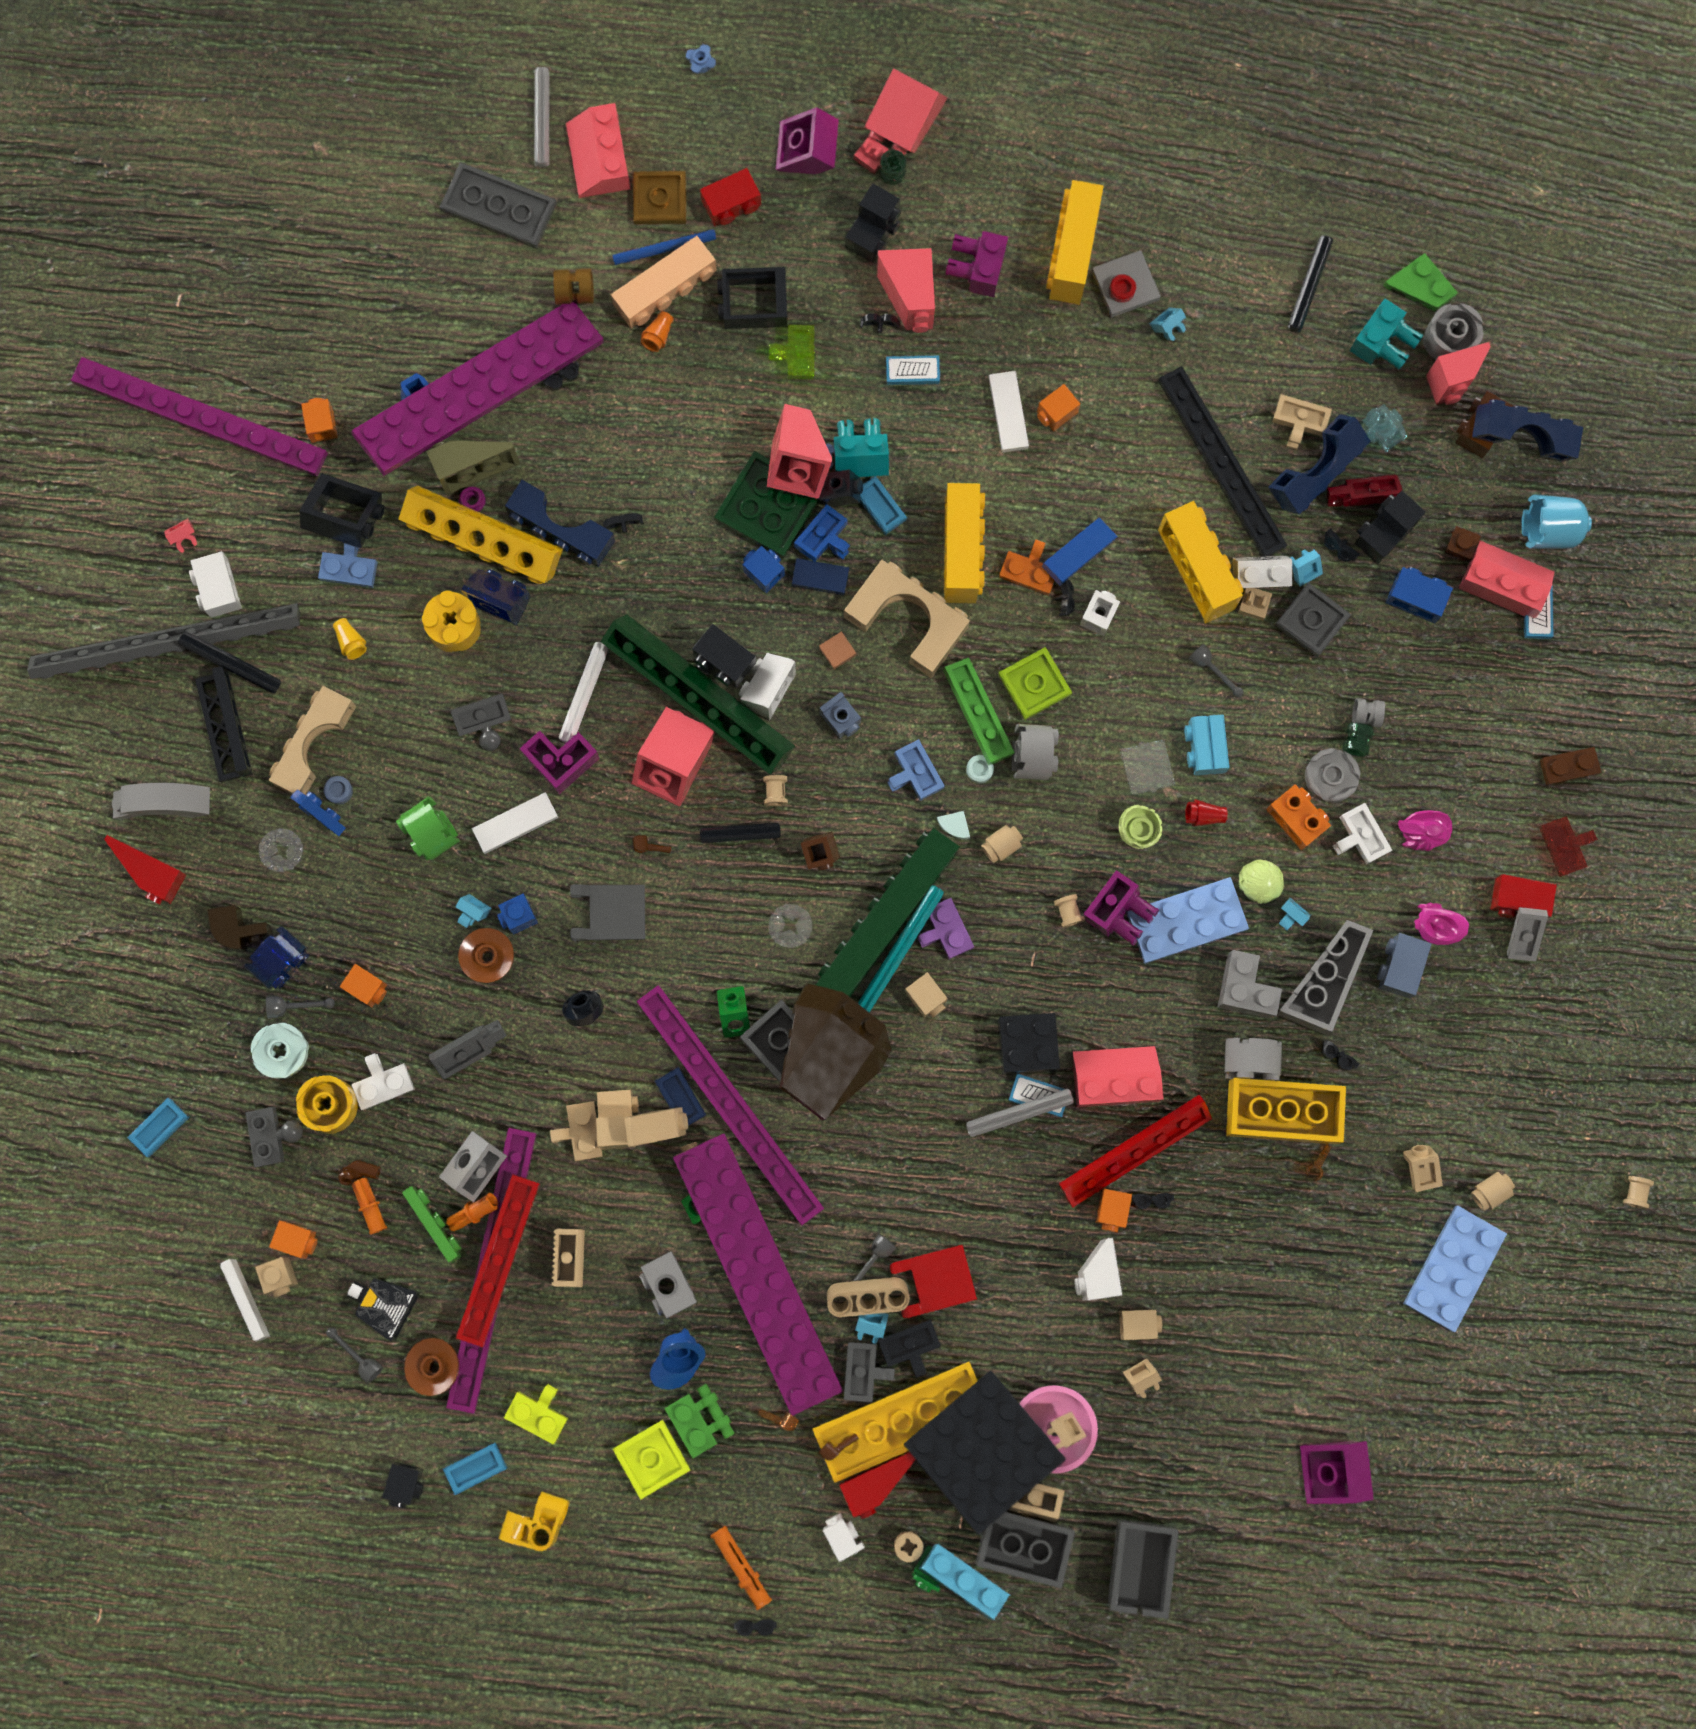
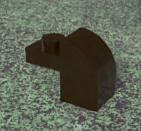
[208,905,273,952]

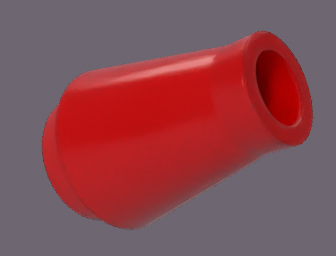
[1185,800,1228,827]

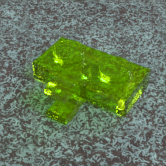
[769,325,814,379]

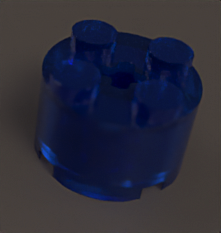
[244,926,310,990]

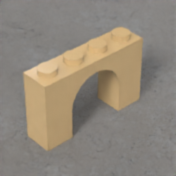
[844,560,970,678]

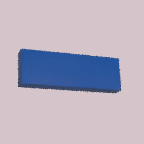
[1042,517,1118,586]

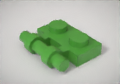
[664,1383,735,1458]

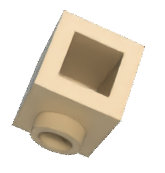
[255,1257,298,1297]

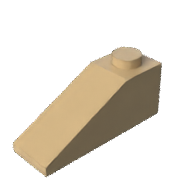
[624,1107,688,1147]

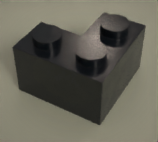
[845,183,901,263]
[1355,490,1426,565]
[692,624,756,688]

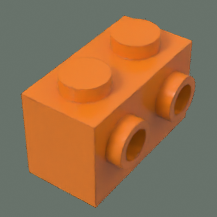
[1266,784,1331,851]

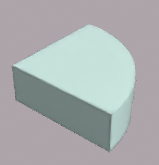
[937,811,970,839]

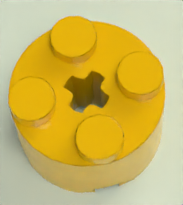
[422,591,481,652]
[296,1075,359,1134]

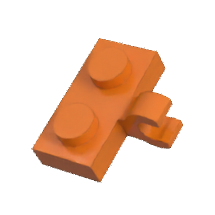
[999,540,1055,596]

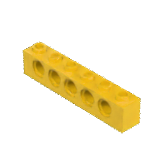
[398,485,563,584]

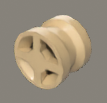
[894,1531,923,1562]

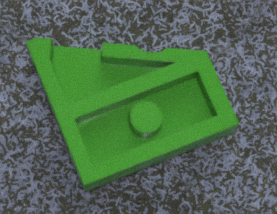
[1383,253,1458,311]

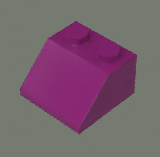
[776,107,839,175]
[1300,1441,1374,1504]

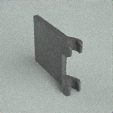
[570,884,645,941]

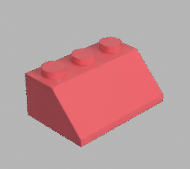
[566,103,631,198]
[1458,540,1555,618]
[1072,1046,1163,1107]

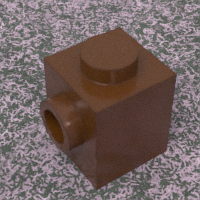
[800,831,840,871]

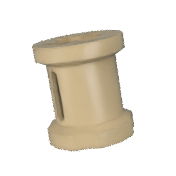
[763,775,788,806]
[1054,894,1085,928]
[1623,1176,1654,1209]

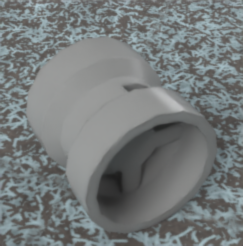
[1352,698,1385,728]

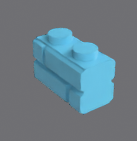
[1184,715,1229,776]

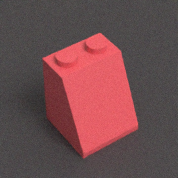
[865,68,947,155]
[877,248,935,333]
[767,404,832,499]
[631,707,715,807]

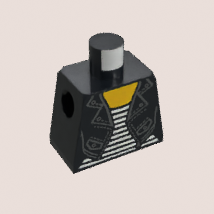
[347,1278,421,1342]

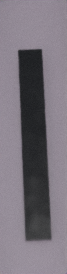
[1158,366,1288,557]

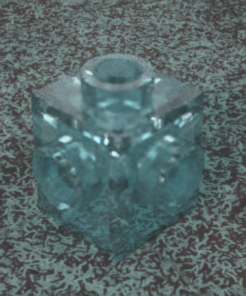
[1362,404,1407,453]

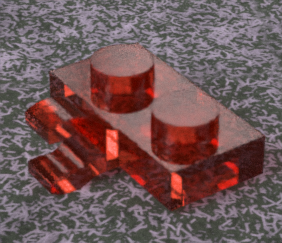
[1539,816,1598,877]

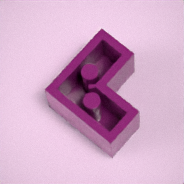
[519,731,600,795]

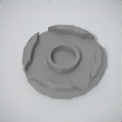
[1305,748,1360,803]

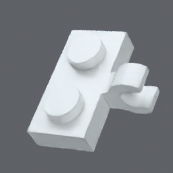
[1332,803,1392,865]
[351,1054,415,1111]

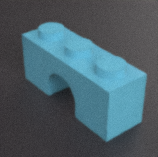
[918,1544,1009,1620]

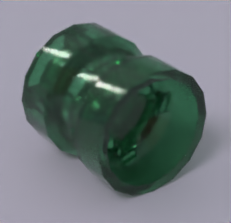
[880,149,906,185]
[1342,722,1375,757]

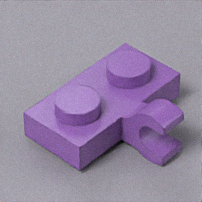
[917,898,974,960]

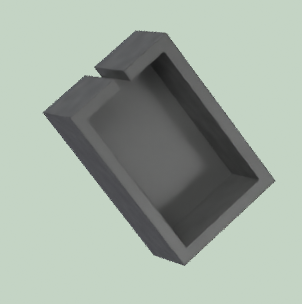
[1107,1519,1179,1619]

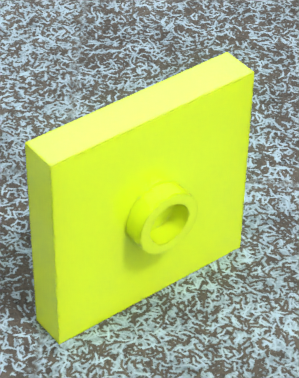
[613,1420,691,1500]

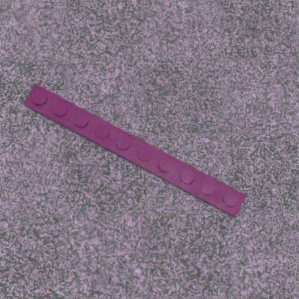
[71,357,328,477]
[636,985,824,1225]
[446,1128,537,1414]

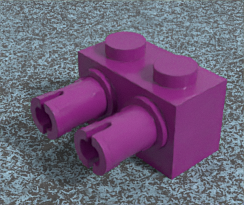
[945,231,1008,298]
[1084,870,1159,946]

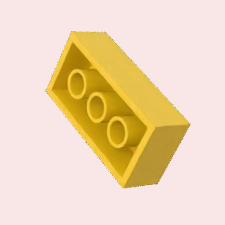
[1046,180,1104,305]
[944,483,985,603]
[1158,501,1243,623]
[1226,1078,1346,1144]

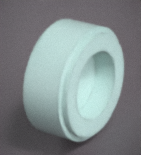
[966,755,994,783]

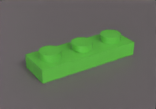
[402,1186,462,1263]

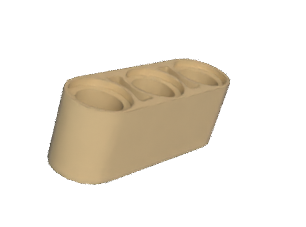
[827,1277,909,1317]

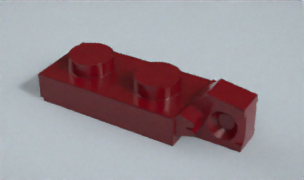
[1326,474,1403,507]

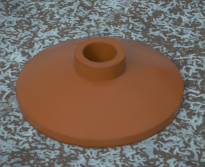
[458,928,514,983]
[404,1338,459,1396]

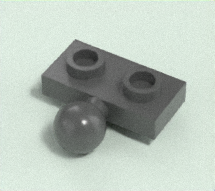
[450,693,511,751]
[245,1107,303,1168]

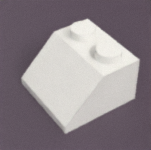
[739,653,796,721]
[1074,1238,1122,1300]

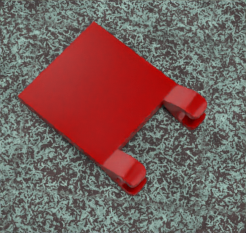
[889,1244,977,1318]

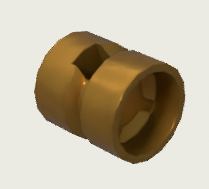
[553,269,594,305]

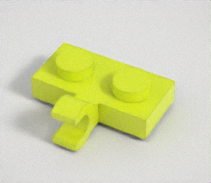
[504,1384,568,1445]

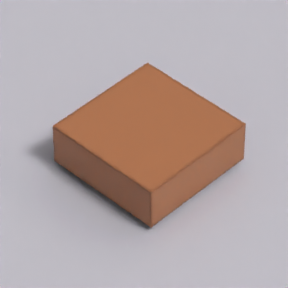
[819,631,856,670]

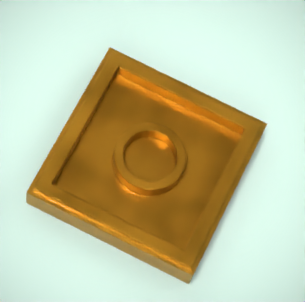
[633,171,686,225]

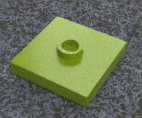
[998,647,1072,720]

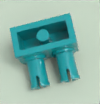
[1349,298,1424,370]
[834,418,889,477]

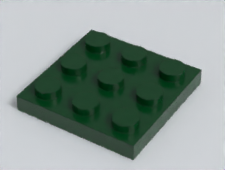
[714,451,820,559]

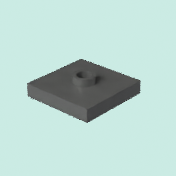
[1275,582,1351,658]

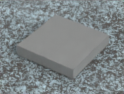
[1091,250,1161,318]

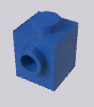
[742,546,785,593]
[497,894,538,935]

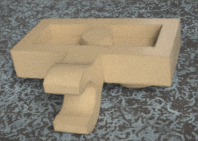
[1272,394,1332,450]
[550,1101,603,1162]

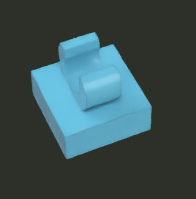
[1149,307,1186,341]
[1290,550,1323,587]
[455,894,492,928]
[1279,897,1311,930]
[855,1313,889,1344]

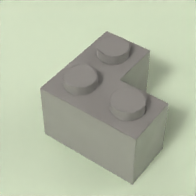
[1217,950,1282,1019]

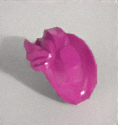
[1398,810,1452,851]
[1414,902,1469,945]

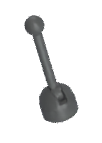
[1188,643,1244,698]
[266,996,335,1018]
[853,1233,896,1281]
[326,1327,384,1384]

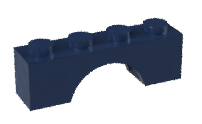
[1472,399,1583,462]
[1268,414,1371,514]
[505,480,615,567]

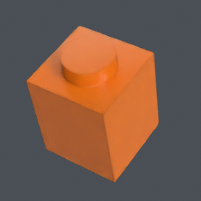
[1037,384,1081,432]
[301,398,338,443]
[340,964,387,1008]
[1095,1189,1132,1233]
[269,1220,318,1259]

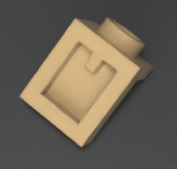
[1403,1145,1443,1192]

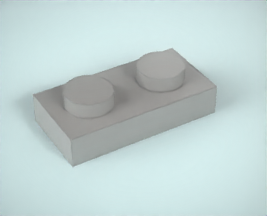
[1507,907,1548,962]

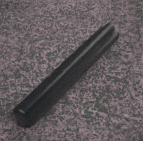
[1288,235,1333,333]
[178,631,281,693]

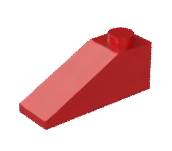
[104,835,186,905]
[839,1452,915,1519]

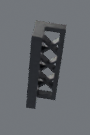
[195,666,253,783]

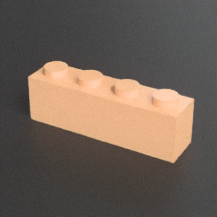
[611,236,717,329]

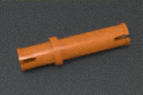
[710,1525,772,1610]

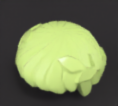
[1119,805,1162,849]
[1238,860,1284,904]

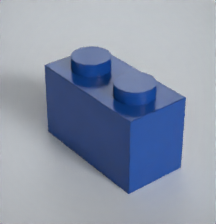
[1385,567,1453,624]

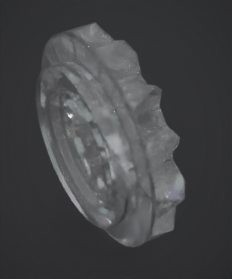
[259,828,304,873]
[768,904,812,948]

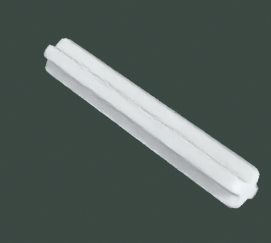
[559,642,609,743]

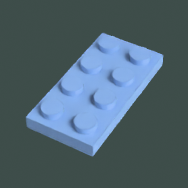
[1126,877,1249,964]
[1403,1206,1507,1332]

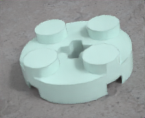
[251,1023,309,1079]

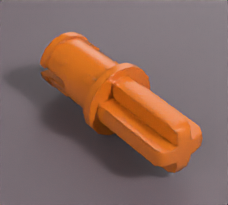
[352,1178,387,1235]
[446,1193,499,1231]

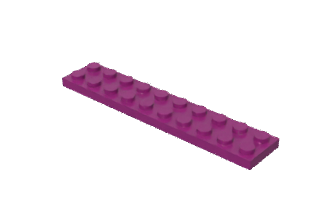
[352,300,604,476]
[673,1133,843,1416]

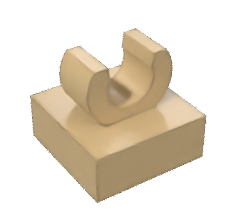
[1238,588,1272,621]
[1123,1359,1162,1398]
[1047,1411,1087,1449]

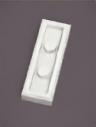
[989,371,1029,453]
[472,792,558,854]
[220,1259,270,1341]

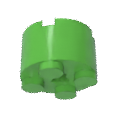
[396,796,460,861]

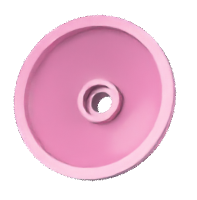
[1019,1386,1098,1474]

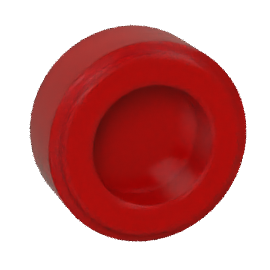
[1109,274,1136,303]

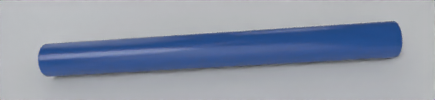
[612,229,716,265]

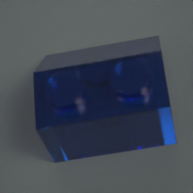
[461,569,531,626]

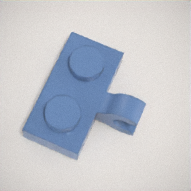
[318,543,378,588]
[887,739,945,801]

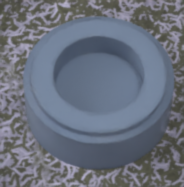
[324,776,353,805]

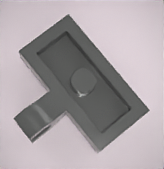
[844,1342,895,1402]

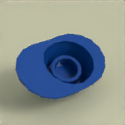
[650,1328,706,1390]

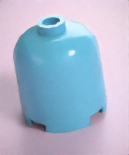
[1521,494,1592,549]

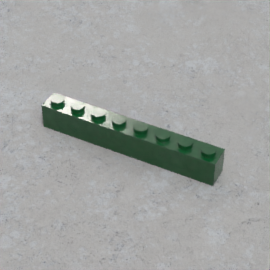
[600,614,795,774]
[816,827,960,997]

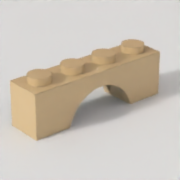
[269,686,356,795]

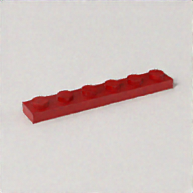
[1059,1095,1212,1208]
[456,1174,540,1347]

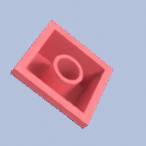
[1426,342,1491,405]

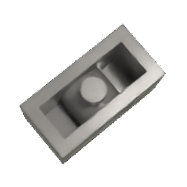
[439,1131,507,1202]
[639,1252,698,1318]

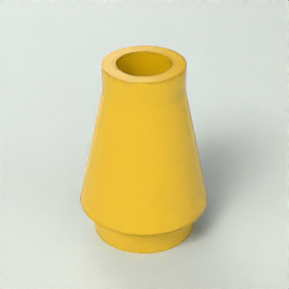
[333,618,367,660]

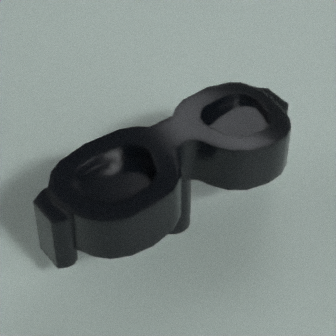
[860,313,900,334]
[543,361,580,391]
[603,513,644,533]
[1324,528,1360,562]
[1054,579,1075,617]
[1321,1040,1359,1071]
[1131,1193,1174,1210]
[734,1619,777,1636]

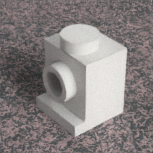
[1080,590,1120,637]
[823,1513,865,1562]

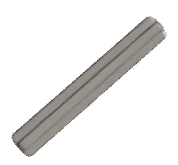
[534,67,549,167]
[966,1089,1074,1137]

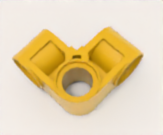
[499,1492,570,1551]

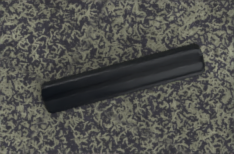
[700,823,781,843]

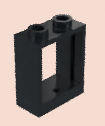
[717,267,788,329]
[299,473,385,548]

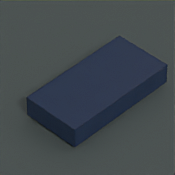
[792,558,849,596]
[655,1067,707,1126]

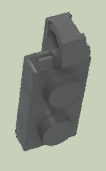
[428,1020,507,1079]

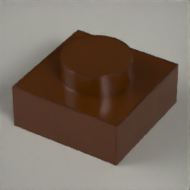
[1445,525,1481,562]

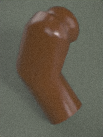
[338,1160,381,1186]

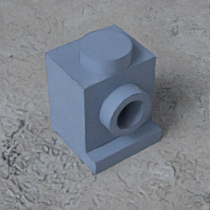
[820,692,861,739]

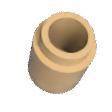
[981,825,1023,864]
[1471,1172,1515,1211]

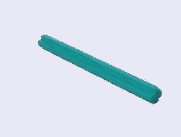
[858,885,944,1013]

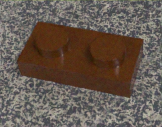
[1539,747,1602,786]

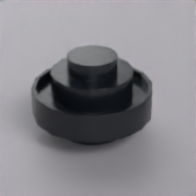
[562,990,604,1026]

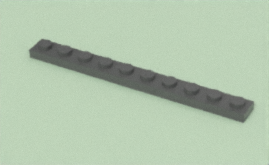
[27,603,300,679]

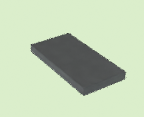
[439,162,557,249]

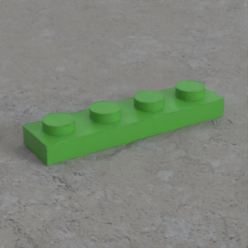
[943,658,1015,766]

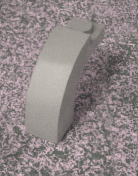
[112,783,210,820]

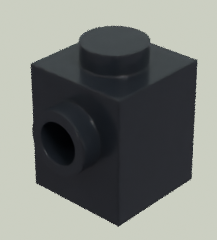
[820,470,863,507]
[382,1462,424,1509]

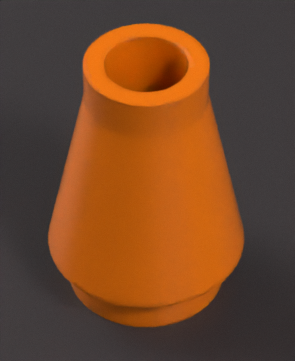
[641,311,674,352]

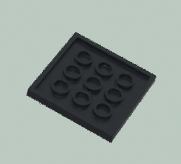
[903,1370,1066,1536]

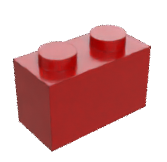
[700,168,762,227]
[1490,874,1557,918]

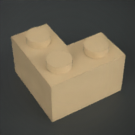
[596,1090,639,1150]

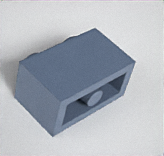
[1377,933,1432,999]

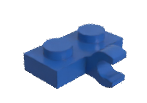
[794,505,850,562]
[290,789,346,836]

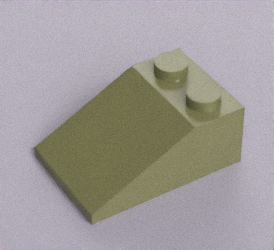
[426,441,520,497]

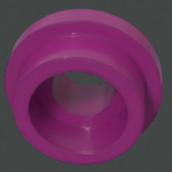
[459,487,486,512]

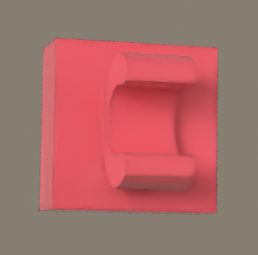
[854,136,890,174]
[164,519,197,553]

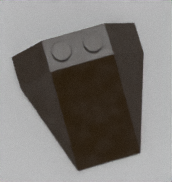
[780,984,892,1121]

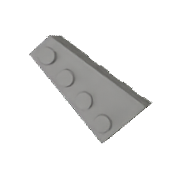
[1278,920,1373,1037]

